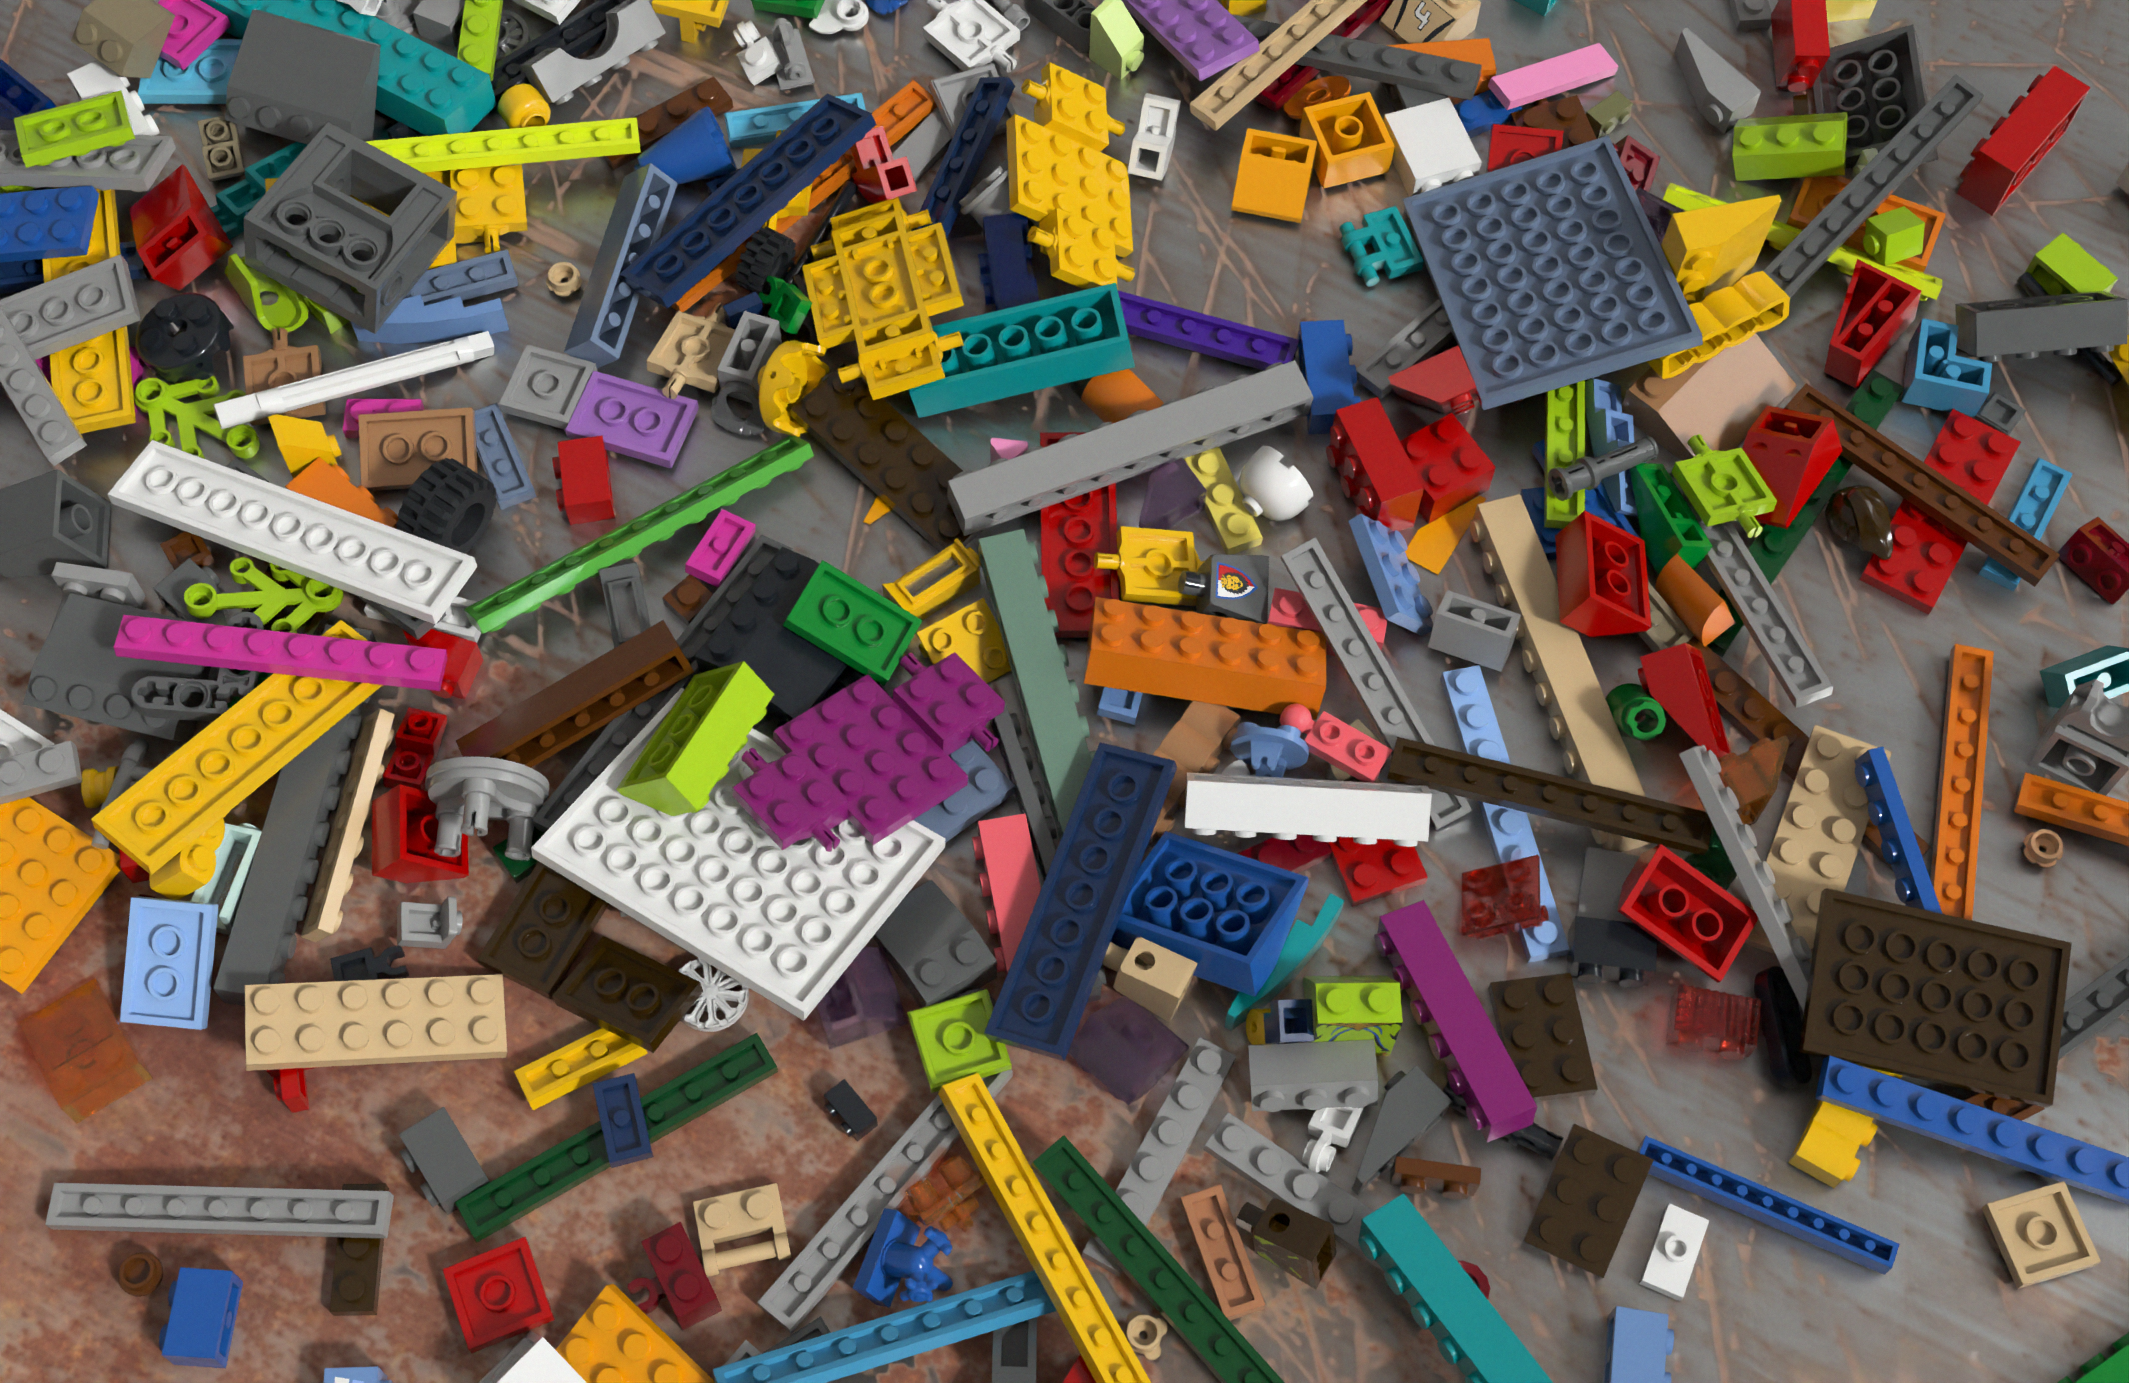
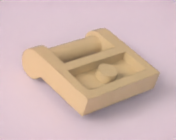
[693,1183,792,1277]

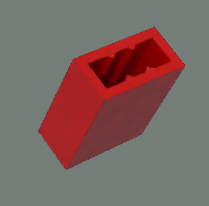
[1771,0,1830,92]

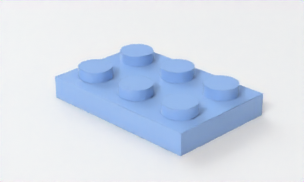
[120,896,218,1030]

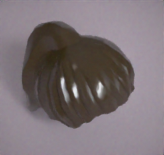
[1825,485,1893,560]

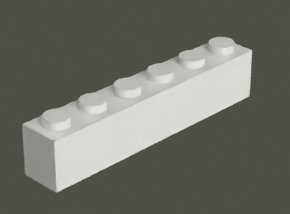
[1184,772,1432,847]

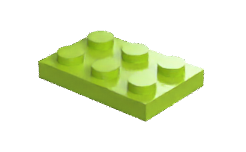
[14,90,135,168]

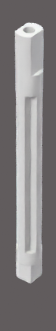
[213,331,494,429]

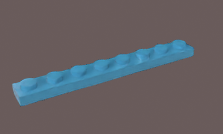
[713,1270,1057,1383]

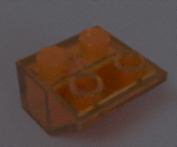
[1698,735,1789,826]

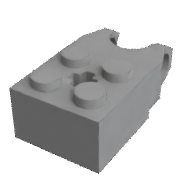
[2028,679,2129,796]

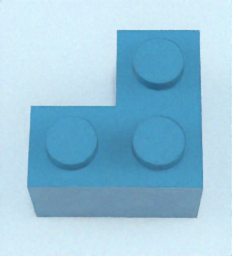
[1902,318,1992,417]

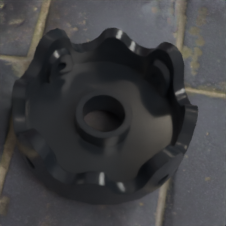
[135,293,234,382]

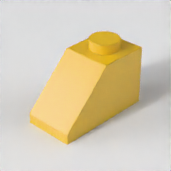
[268,414,342,479]

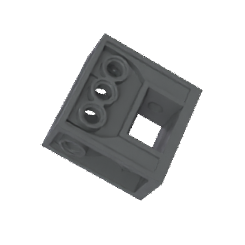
[244,122,457,334]

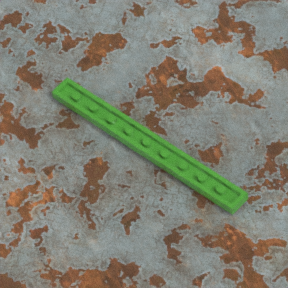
[464,435,814,634]

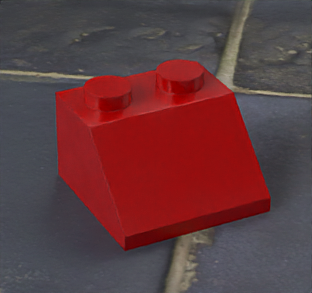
[372,784,469,884]

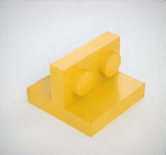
[652,0,730,44]

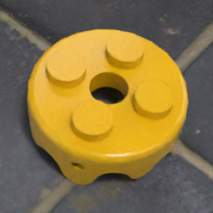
[757,340,830,437]

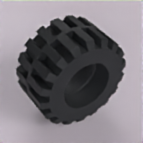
[397,458,497,554]

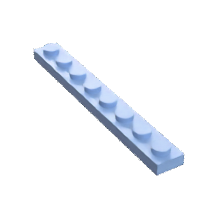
[1440,665,1570,963]

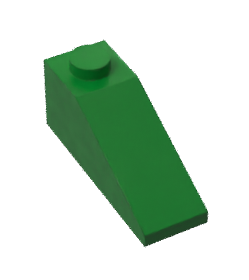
[1630,463,1713,575]

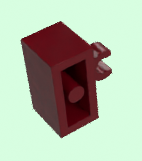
[627,1222,722,1330]

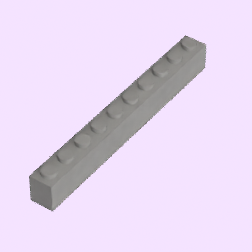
[947,360,1314,536]

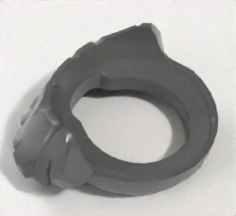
[710,381,767,436]

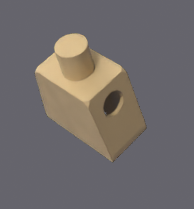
[1102,937,1198,1022]

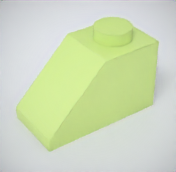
[1089,0,1144,80]

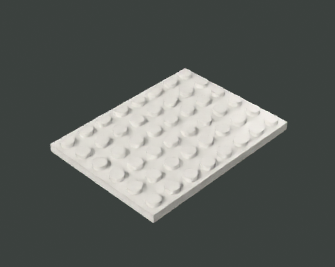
[531,688,946,1021]

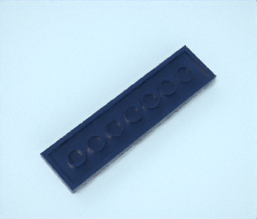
[620,93,877,309]
[984,742,1177,1061]

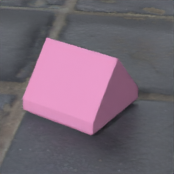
[990,438,1028,463]

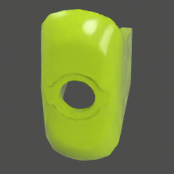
[225,251,308,333]

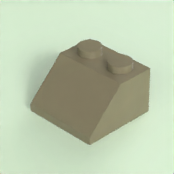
[71,0,175,78]

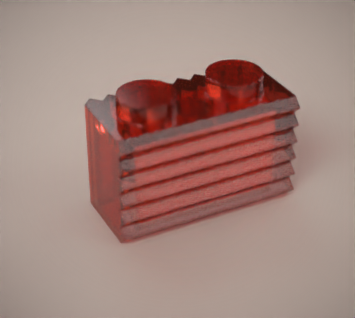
[1666,984,1761,1061]

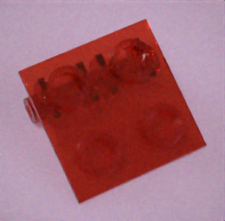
[1461,855,1549,941]

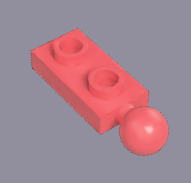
[1280,704,1393,783]

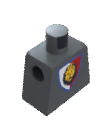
[1178,554,1269,624]

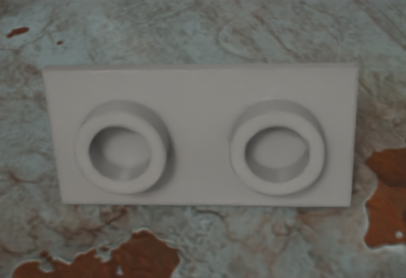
[765,18,815,90]

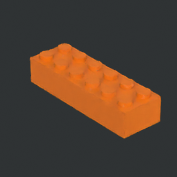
[1084,597,1326,720]

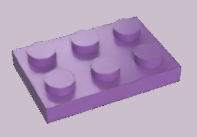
[565,371,699,469]

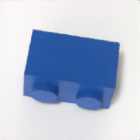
[159,1267,243,1369]

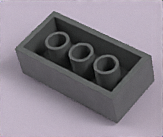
[1955,291,2128,362]

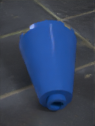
[634,106,737,185]

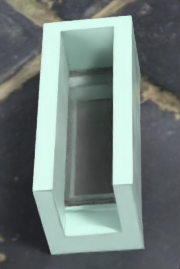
[191,823,262,935]

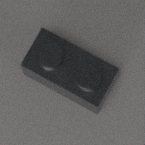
[1566,916,1657,988]

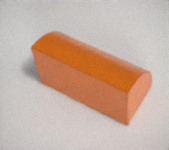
[1081,369,1164,424]
[1655,554,1735,647]

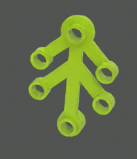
[134,375,260,459]
[184,557,344,633]

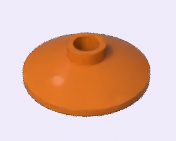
[1284,76,1351,119]

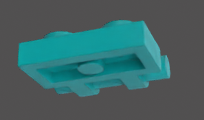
[1339,206,1424,287]

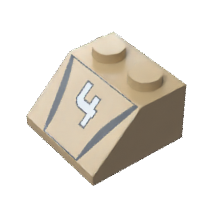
[1379,0,1481,44]

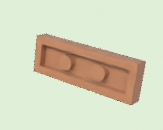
[1180,1184,1266,1321]

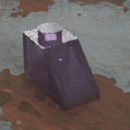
[1139,458,1207,530]

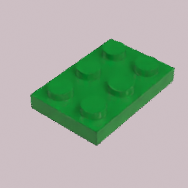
[783,560,923,686]

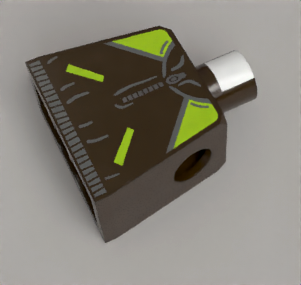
[1236,1198,1337,1289]

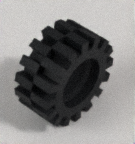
[736,227,796,295]

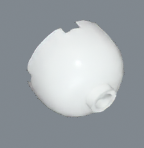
[1240,445,1314,521]

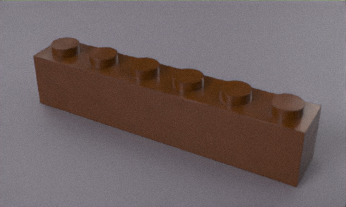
[456,620,694,768]

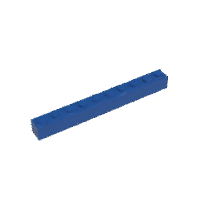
[1637,1136,1900,1275]

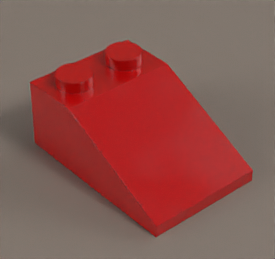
[1638,643,1734,764]

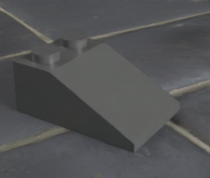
[873,880,997,1008]

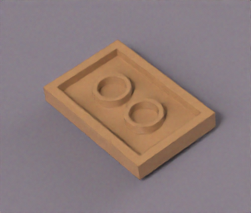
[358,407,478,491]

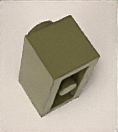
[1586,90,1633,139]

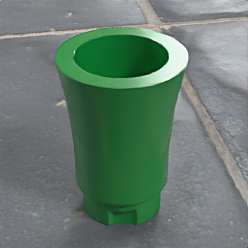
[1605,683,1666,740]

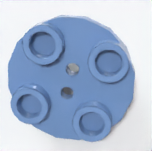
[1230,722,1310,778]

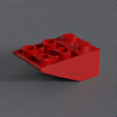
[129,164,233,291]
[1742,405,1843,529]

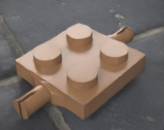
[243,328,326,426]

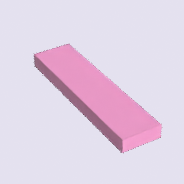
[1488,43,1619,110]

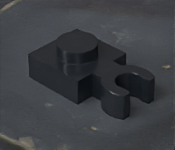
[330,946,409,981]

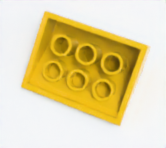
[1661,195,1782,305]

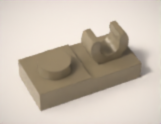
[1637,582,1694,652]

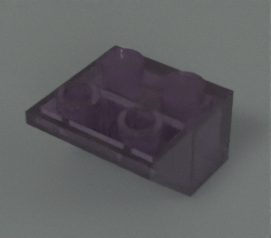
[815,947,908,1049]

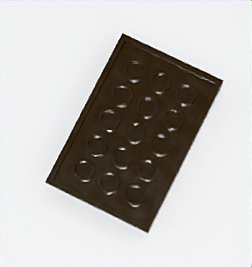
[1798,888,2072,1108]

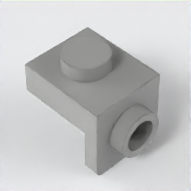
[397,896,463,949]

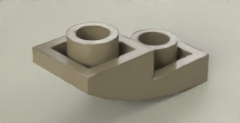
[197,115,245,182]

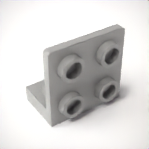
[50,562,145,631]

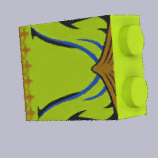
[1303,975,1403,1056]

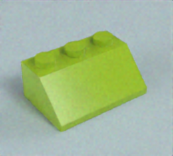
[1732,112,1848,181]

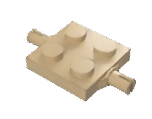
[646,302,735,399]

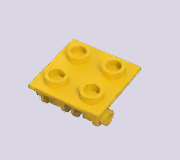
[916,597,1011,683]

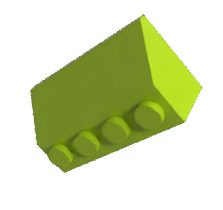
[616,661,774,816]

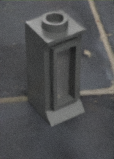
[599,562,651,648]

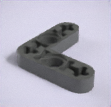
[131,612,265,722]

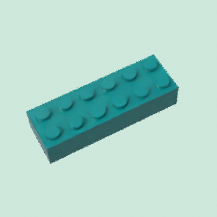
[909,283,1135,418]

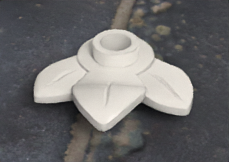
[809,0,869,34]

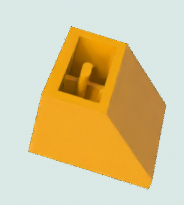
[1231,128,1317,223]

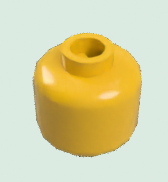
[498,84,551,129]

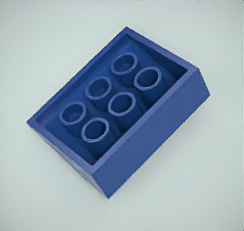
[1111,831,1309,997]

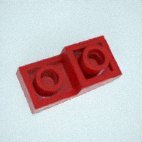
[382,707,447,790]

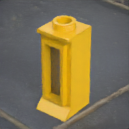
[882,538,981,620]

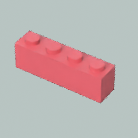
[972,813,1041,978]

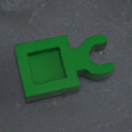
[758,276,812,335]

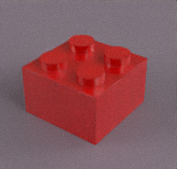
[1400,412,1496,524]

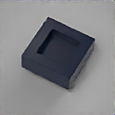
[723,291,764,330]

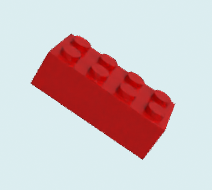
[1957,65,2091,216]

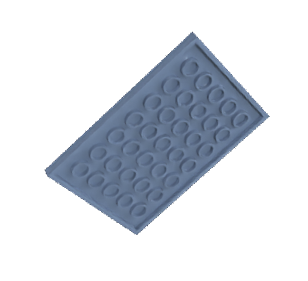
[1403,136,1703,411]

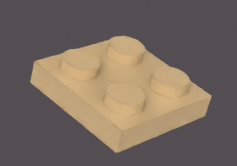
[1982,1181,2101,1289]

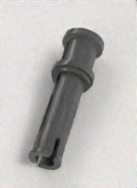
[1548,436,1659,501]

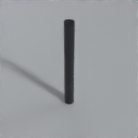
[783,181,858,284]
[2017,272,2123,386]

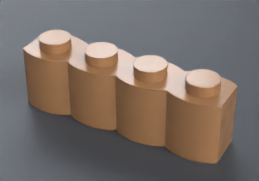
[1148,701,1241,845]

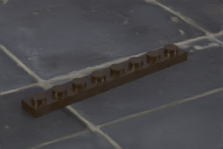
[1387,737,1712,856]

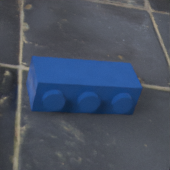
[1297,320,1361,435]

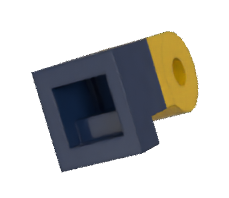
[1246,999,1314,1045]

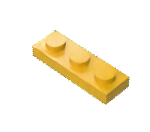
[514,1028,648,1110]

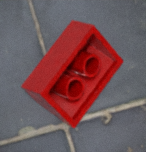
[1388,346,1479,416]
[1555,510,1652,637]
[1617,844,1758,983]

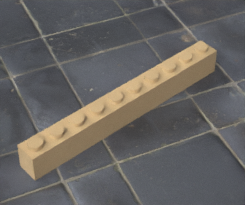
[1470,494,1651,852]

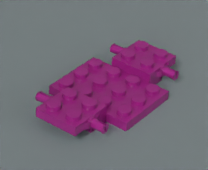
[732,652,1005,852]

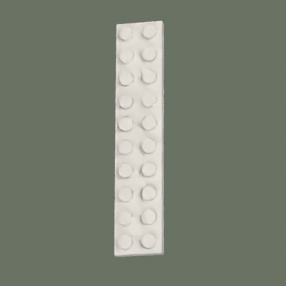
[107,440,477,625]

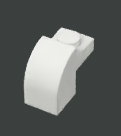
[1128,93,1181,181]

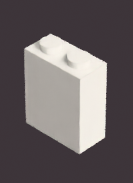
[1383,98,1482,197]

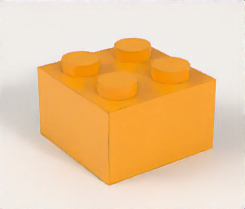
[1299,92,1395,189]

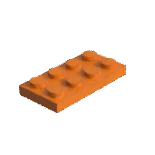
[1786,175,1946,272]

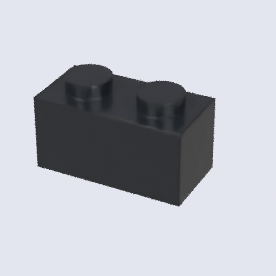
[824,1079,878,1142]

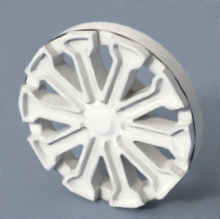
[678,957,749,1032]

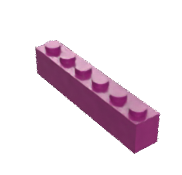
[1374,900,1537,1143]

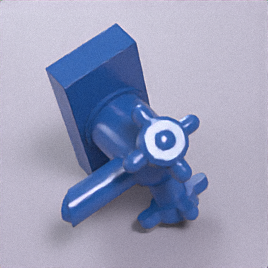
[853,1208,953,1308]

